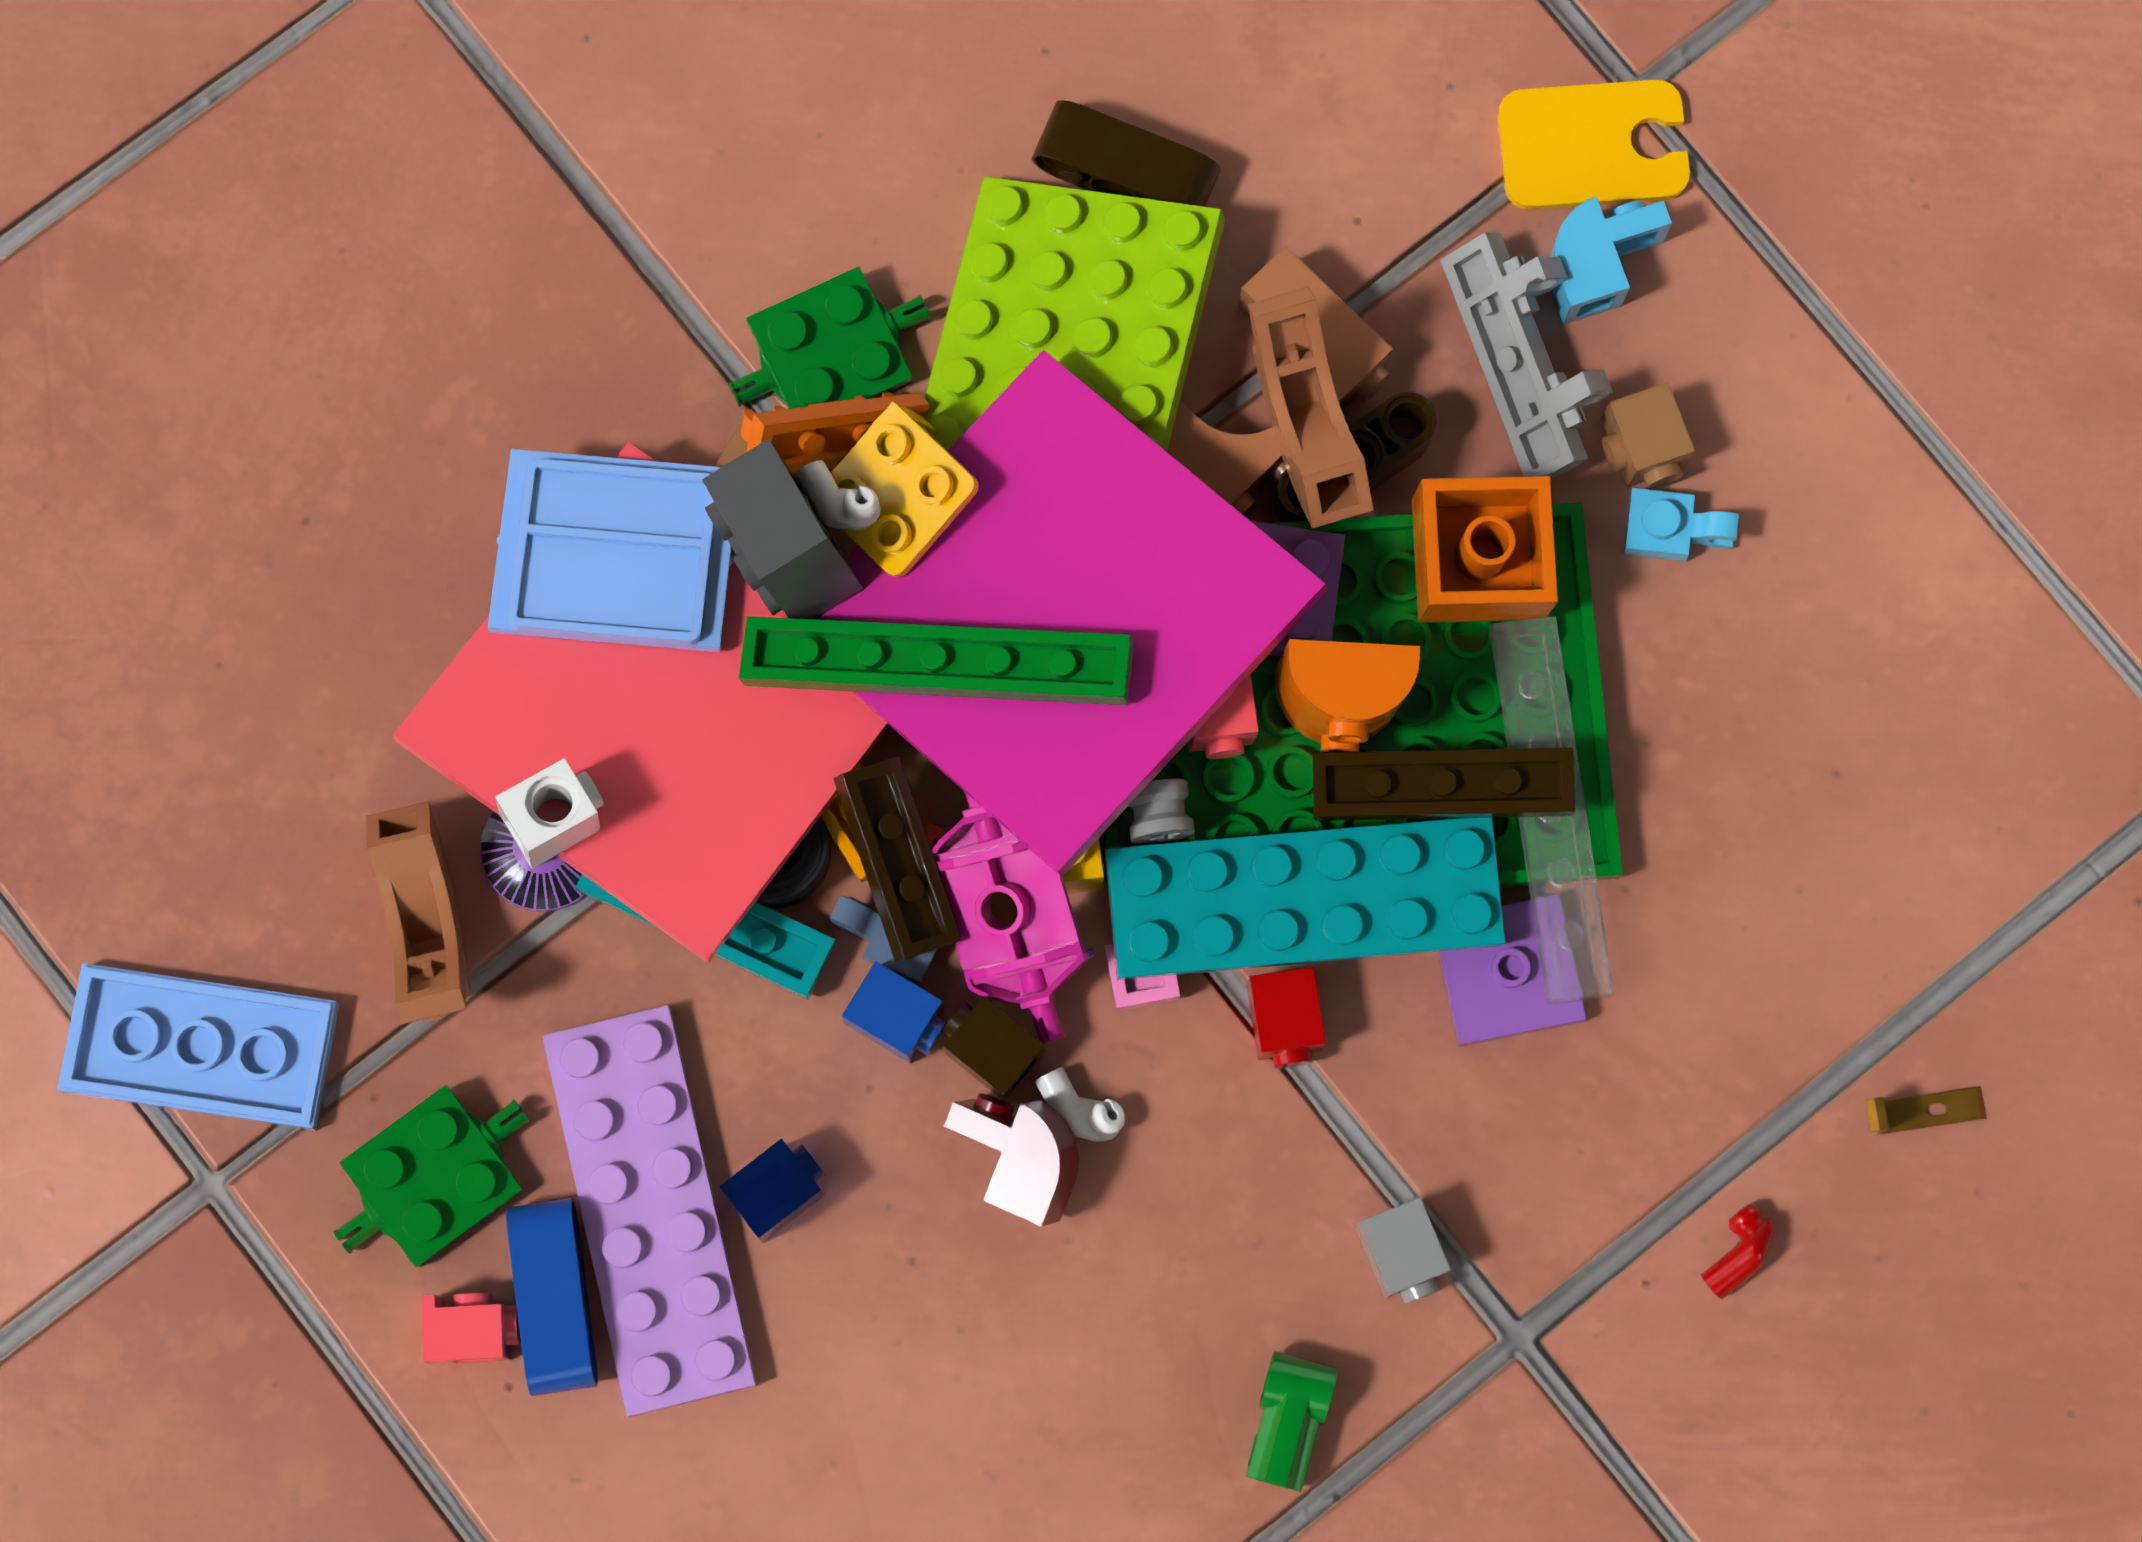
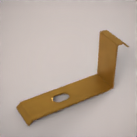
[1865,1087,1987,1135]

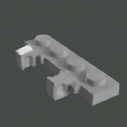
[1440,232,1613,481]

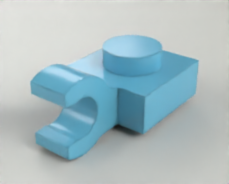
[1624,488,1739,562]

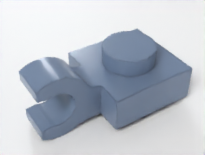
[830,895,937,986]

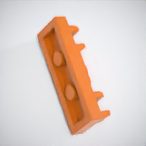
[740,392,930,474]

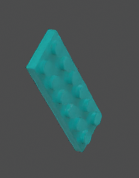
[1105,818,1505,980]

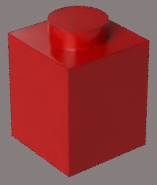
[1246,967,1326,1068]

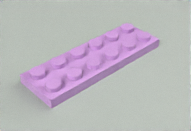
[542,1005,757,1417]

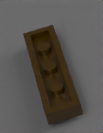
[1313,748,1575,821]

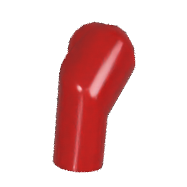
[1701,1204,1775,1299]

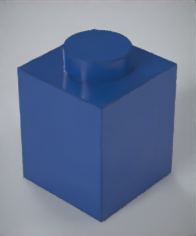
[842,961,947,1063]

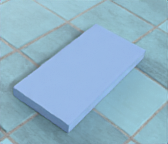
[57,963,340,1131]

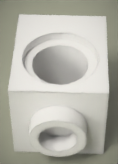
[495,758,604,869]

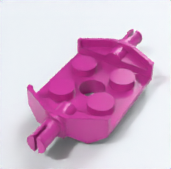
[931,793,1095,1043]

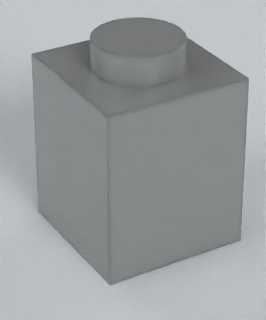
[1355,1197,1451,1304]

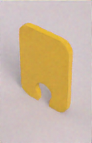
[1497,80,1690,210]

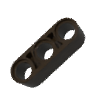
[1031,100,1221,207]
[1274,392,1437,522]

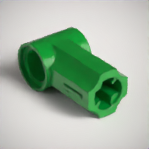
[1246,1350,1338,1492]

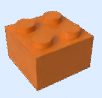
[1411,476,1558,623]

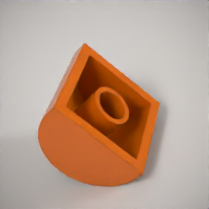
[1275,639,1420,753]

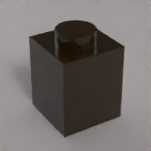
[942,996,1045,1101]

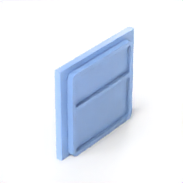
[488,449,733,652]

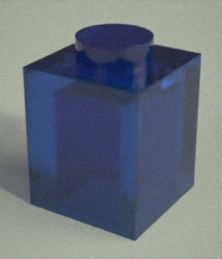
[719,1138,826,1243]

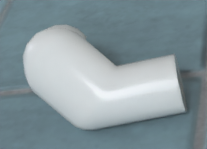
[796,460,881,531]
[1035,1067,1125,1142]

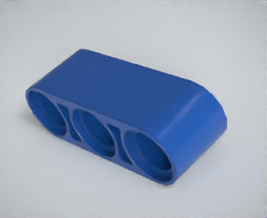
[506,1198,598,1397]

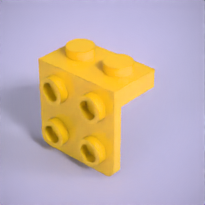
[830,401,979,577]

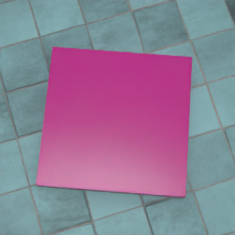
[815,350,1328,877]

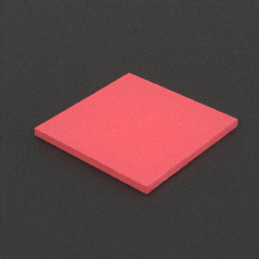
[393,442,890,964]

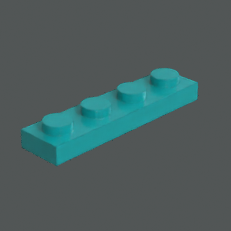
[575,874,836,1000]

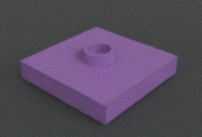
[1438,895,1586,1047]

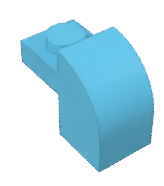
[1549,196,1672,325]

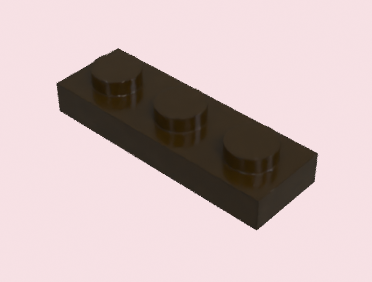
[833,756,961,963]

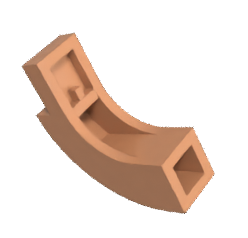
[1248,287,1374,529]
[366,801,471,1024]

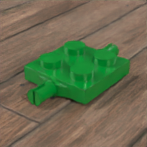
[728,266,931,409]
[333,1085,531,1268]

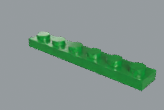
[739,616,1134,706]

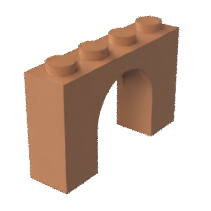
[1167,246,1393,517]

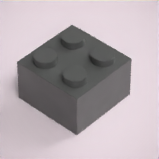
[702,439,864,619]

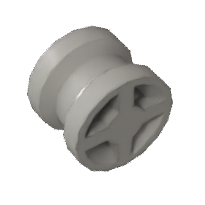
[1129,779,1195,844]

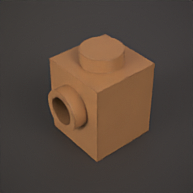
[1601,382,1695,489]

